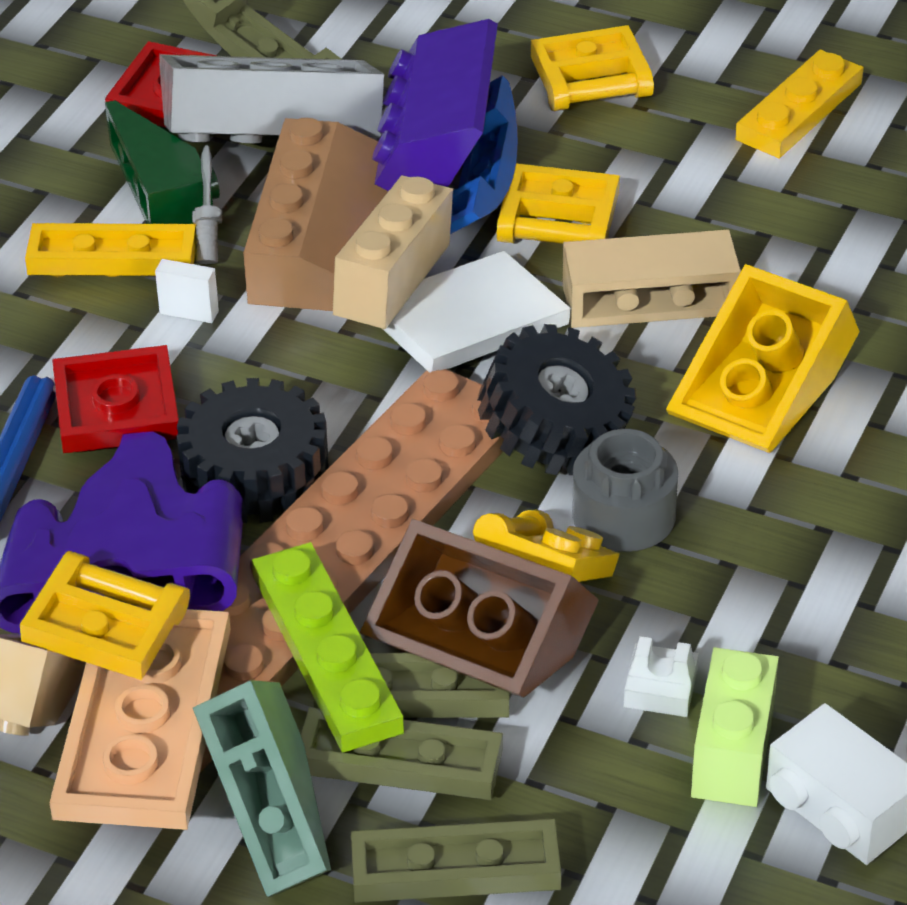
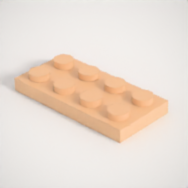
[49,606,231,830]

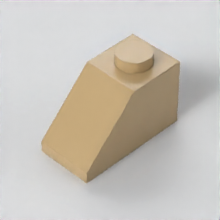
[0,634,86,736]

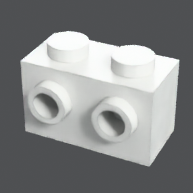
[766,703,907,865]

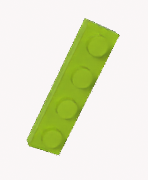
[252,542,404,753]

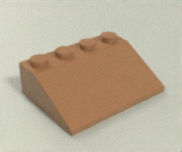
[243,118,388,311]

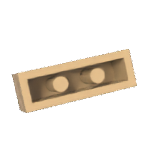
[333,175,453,329]
[563,229,741,328]

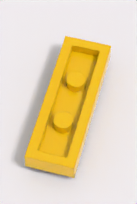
[735,49,864,159]
[25,223,197,277]

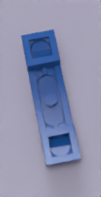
[450,75,518,235]

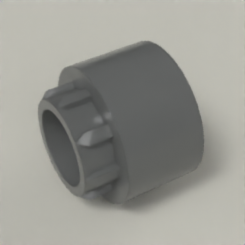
[572,429,678,552]

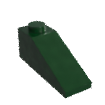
[105,100,220,224]

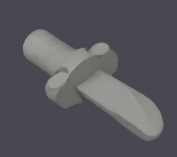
[193,145,222,264]

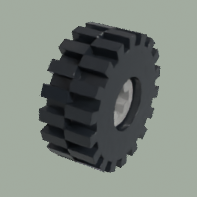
[477,324,636,475]
[177,378,329,523]

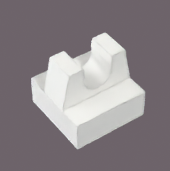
[624,636,699,717]

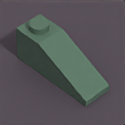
[193,680,331,897]

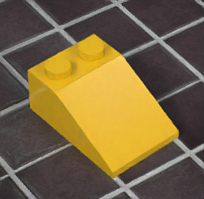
[666,264,860,453]

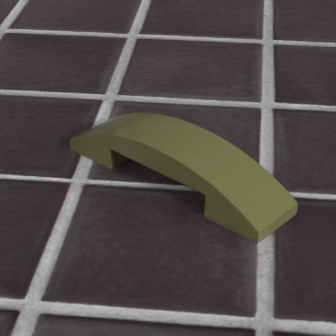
[183,0,343,60]

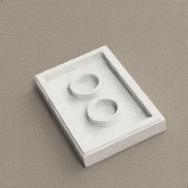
[383,251,571,373]

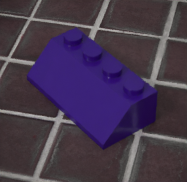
[372,19,498,191]

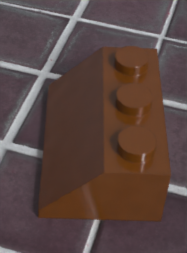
[359,519,599,698]

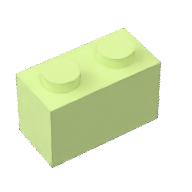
[691,647,779,807]

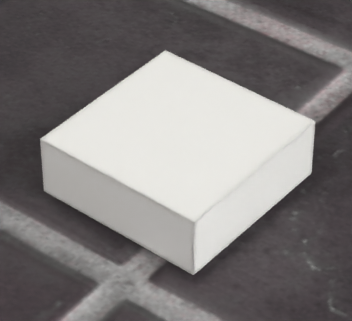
[155,259,219,323]

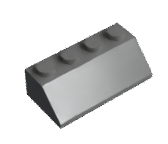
[159,54,384,143]

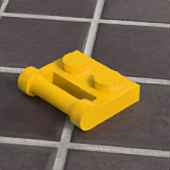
[531,25,654,111]
[497,164,620,244]
[473,509,620,582]
[20,551,190,680]

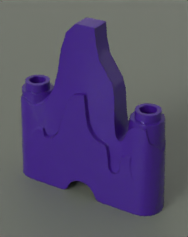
[0,431,243,634]

